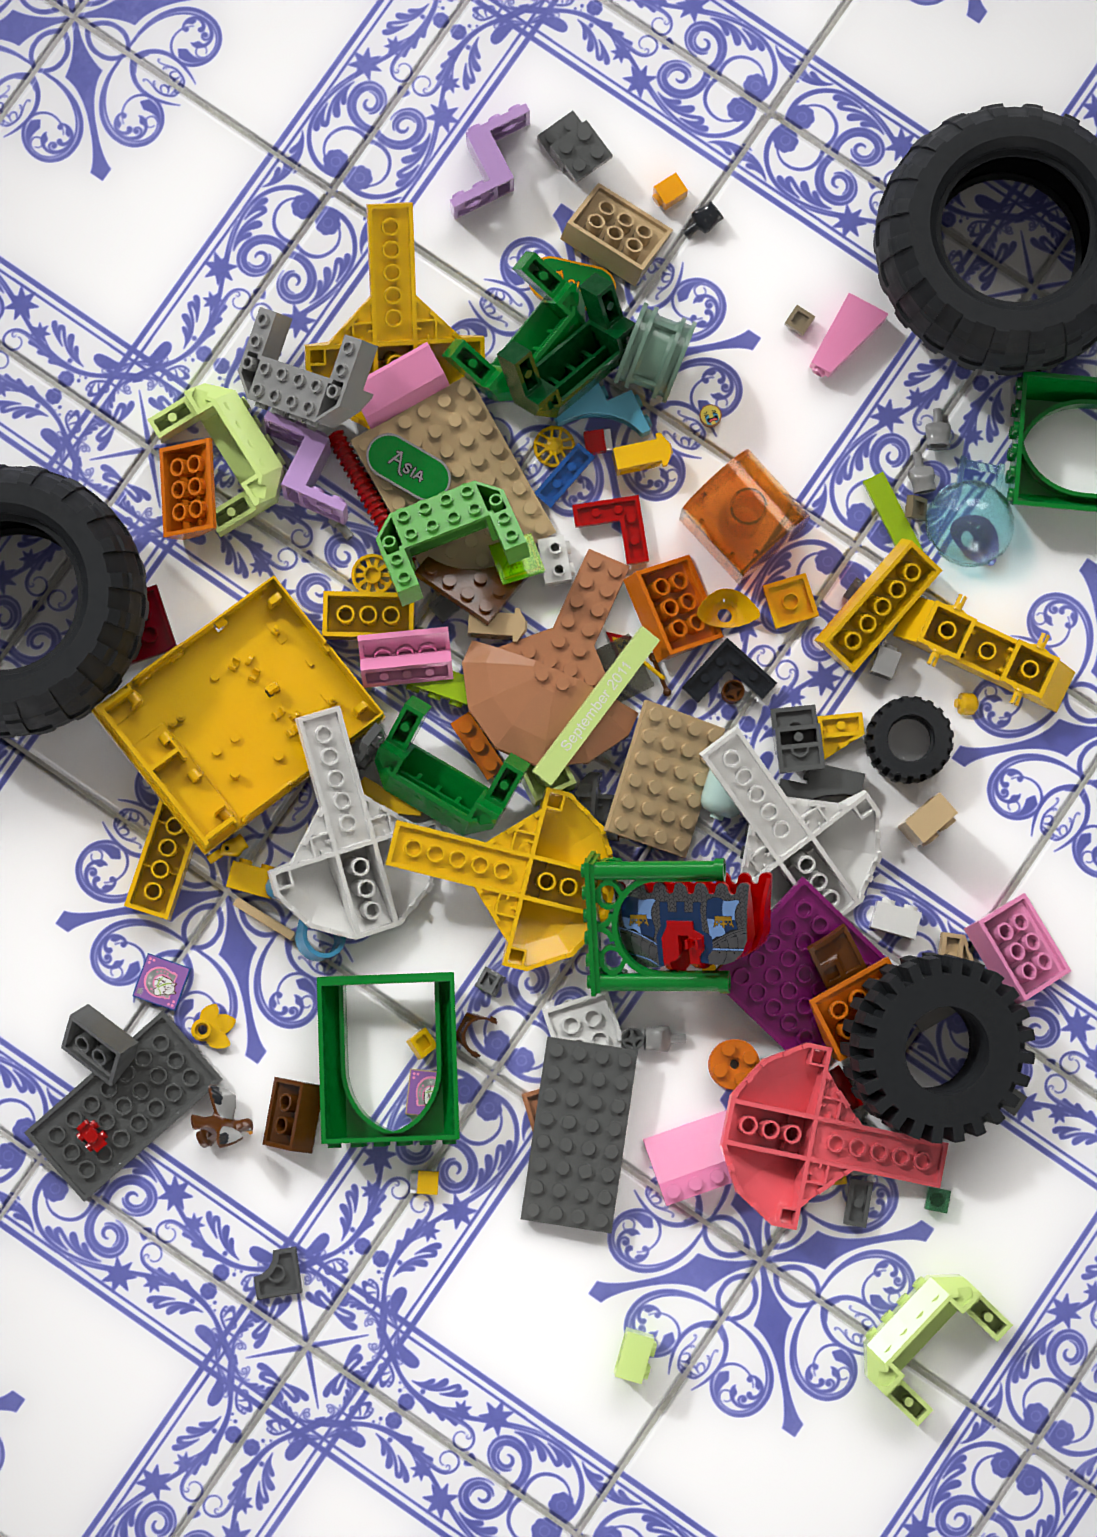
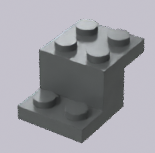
[537,110,613,183]
[770,704,825,774]

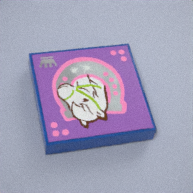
[132,953,192,1011]

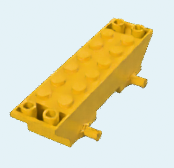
[892,594,1075,713]

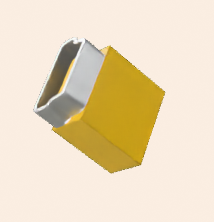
[410,1170,439,1195]

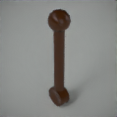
[648,653,672,697]

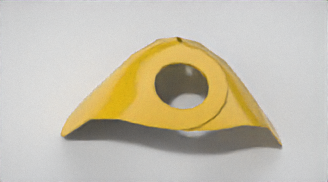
[697,588,760,628]

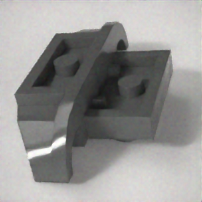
[574,772,619,841]

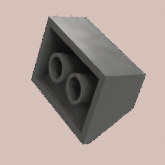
[61,1004,139,1086]

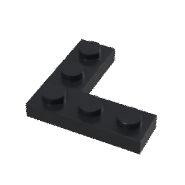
[681,638,777,703]

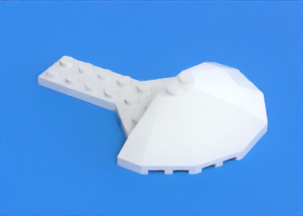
[267,706,442,940]
[699,726,882,916]

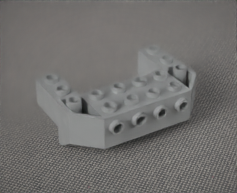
[238,307,378,429]

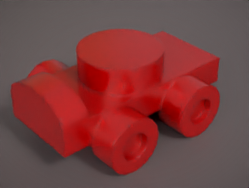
[76,1119,108,1153]

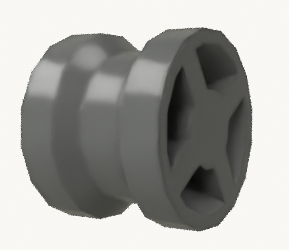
[621,1028,644,1050]

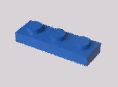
[534,442,595,508]

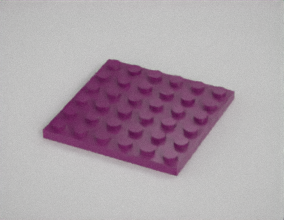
[715,877,894,1050]

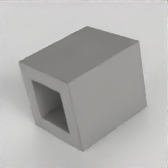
[869,644,902,681]

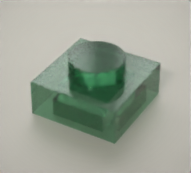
[923,1186,951,1214]

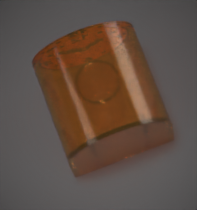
[679,449,810,585]

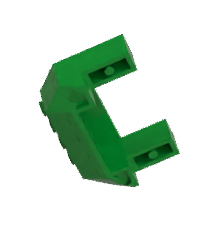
[442,251,586,402]
[374,695,531,836]

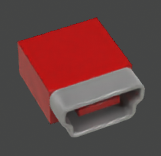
[583,428,613,455]

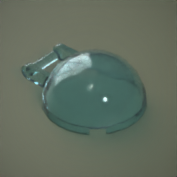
[925,456,1015,567]

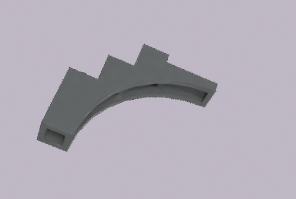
[740,765,865,859]

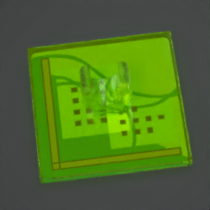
[488,533,546,585]

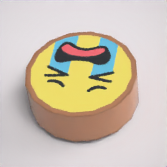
[699,404,722,428]

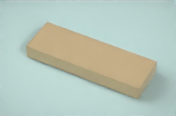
[233,898,296,941]

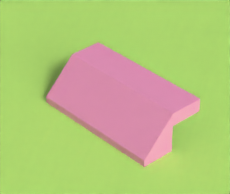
[361,342,449,429]
[357,627,453,688]

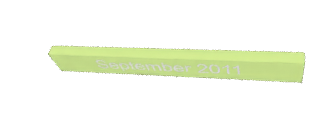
[532,626,660,786]

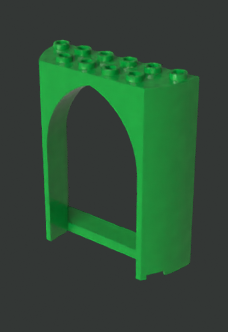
[1005,371,1097,512]
[317,972,460,1148]

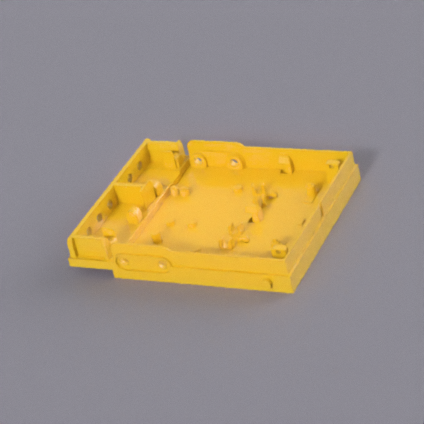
[91,575,386,855]

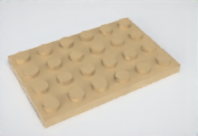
[604,700,725,858]

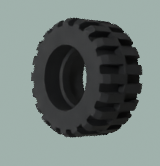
[864,696,954,784]

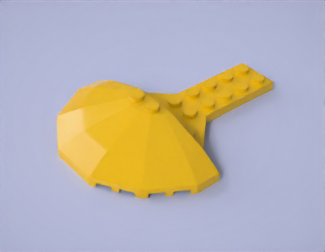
[304,202,485,429]
[385,787,617,971]

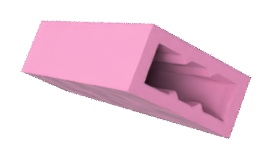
[809,293,889,377]

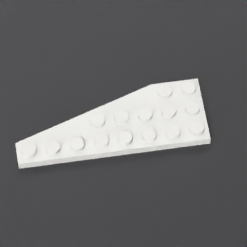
[542,991,622,1179]

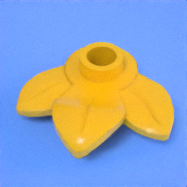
[191,1004,236,1049]

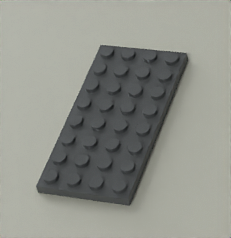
[24,1010,223,1202]
[520,1036,638,1233]

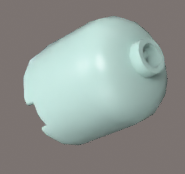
[701,769,740,821]

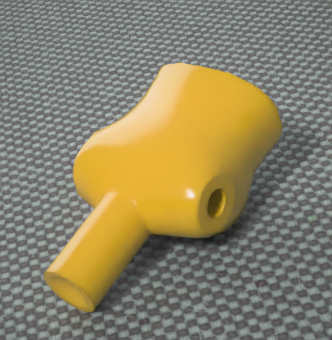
[206,833,249,864]

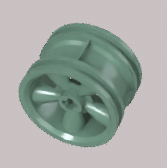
[613,302,697,403]

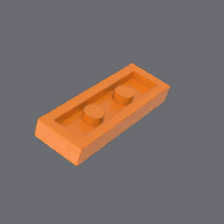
[450,712,503,781]

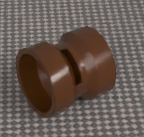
[721,679,745,704]

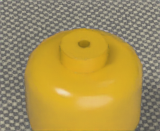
[954,692,979,715]

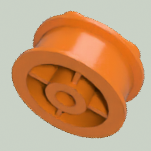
[708,1039,760,1090]

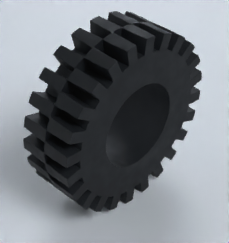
[840,952,1035,1144]

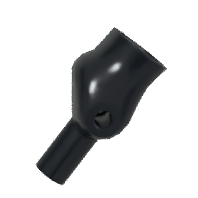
[683,200,724,238]

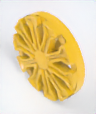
[351,554,392,592]

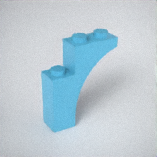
[554,383,652,438]

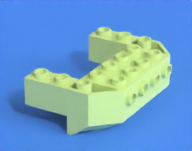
[147,383,286,538]
[863,1274,1013,1427]

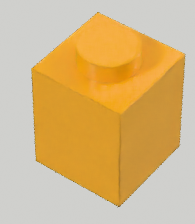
[652,172,688,210]

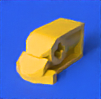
[612,432,673,476]

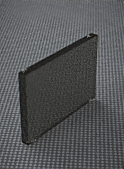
[596,633,654,702]

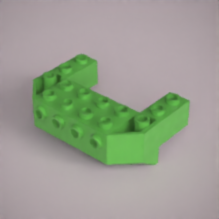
[376,480,531,607]

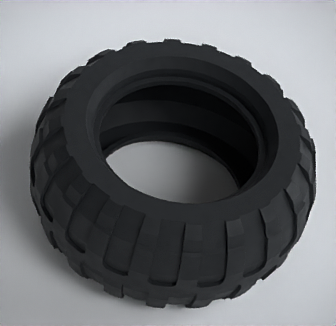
[873,103,1097,376]
[0,464,149,738]

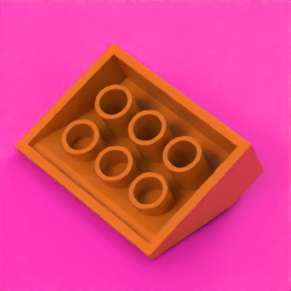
[159,438,217,540]
[623,554,724,663]
[809,957,892,1062]

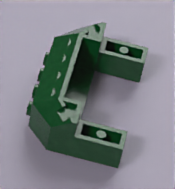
[497,273,636,418]

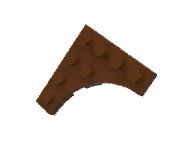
[415,556,529,626]

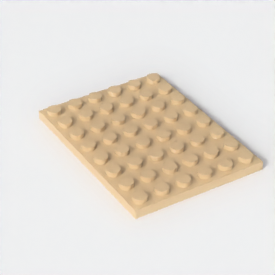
[350,376,556,597]

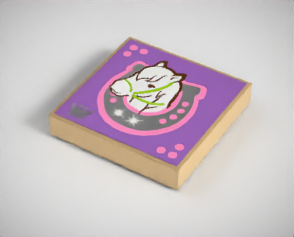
[405,1068,437,1116]

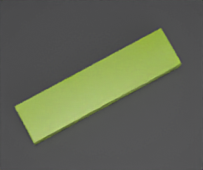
[862,472,923,551]

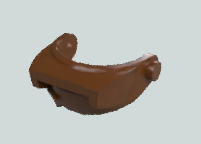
[456,1012,498,1058]

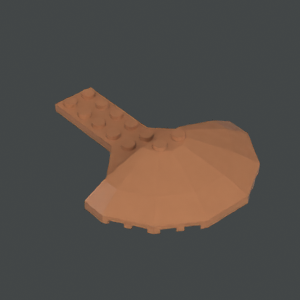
[462,549,638,766]

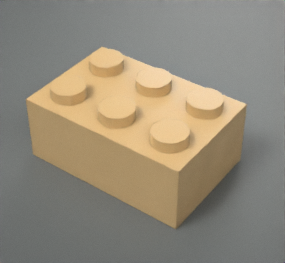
[898,792,958,847]

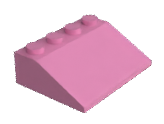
[964,893,1071,1004]
[643,1110,732,1206]

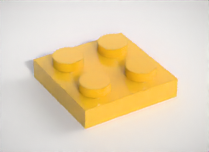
[762,573,819,630]

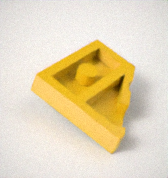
[817,712,865,760]

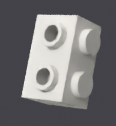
[537,535,576,587]

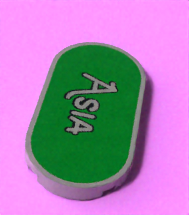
[366,433,451,500]

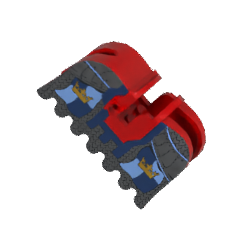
[613,872,773,971]

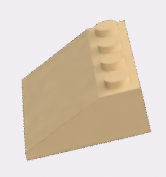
[560,182,673,286]

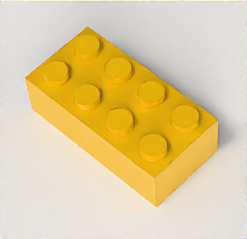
[322,591,415,640]

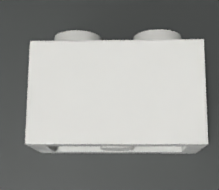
[869,898,922,940]

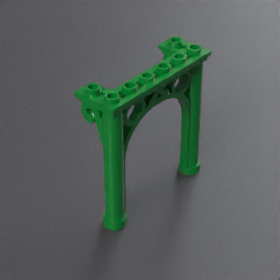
[581,851,731,996]

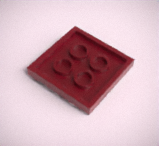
[131,584,177,665]

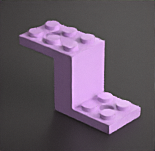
[450,103,530,219]
[264,411,349,525]

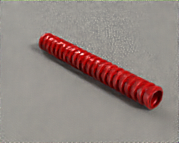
[327,430,416,563]

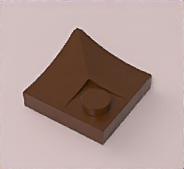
[806,923,867,988]

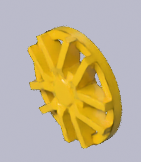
[533,425,575,468]

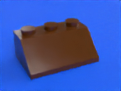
[262,1077,320,1154]

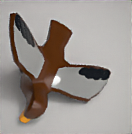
[191,1084,253,1148]

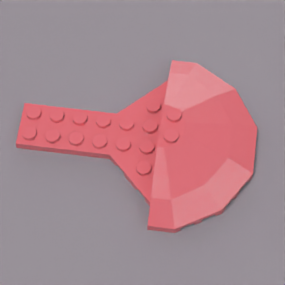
[720,1042,949,1230]

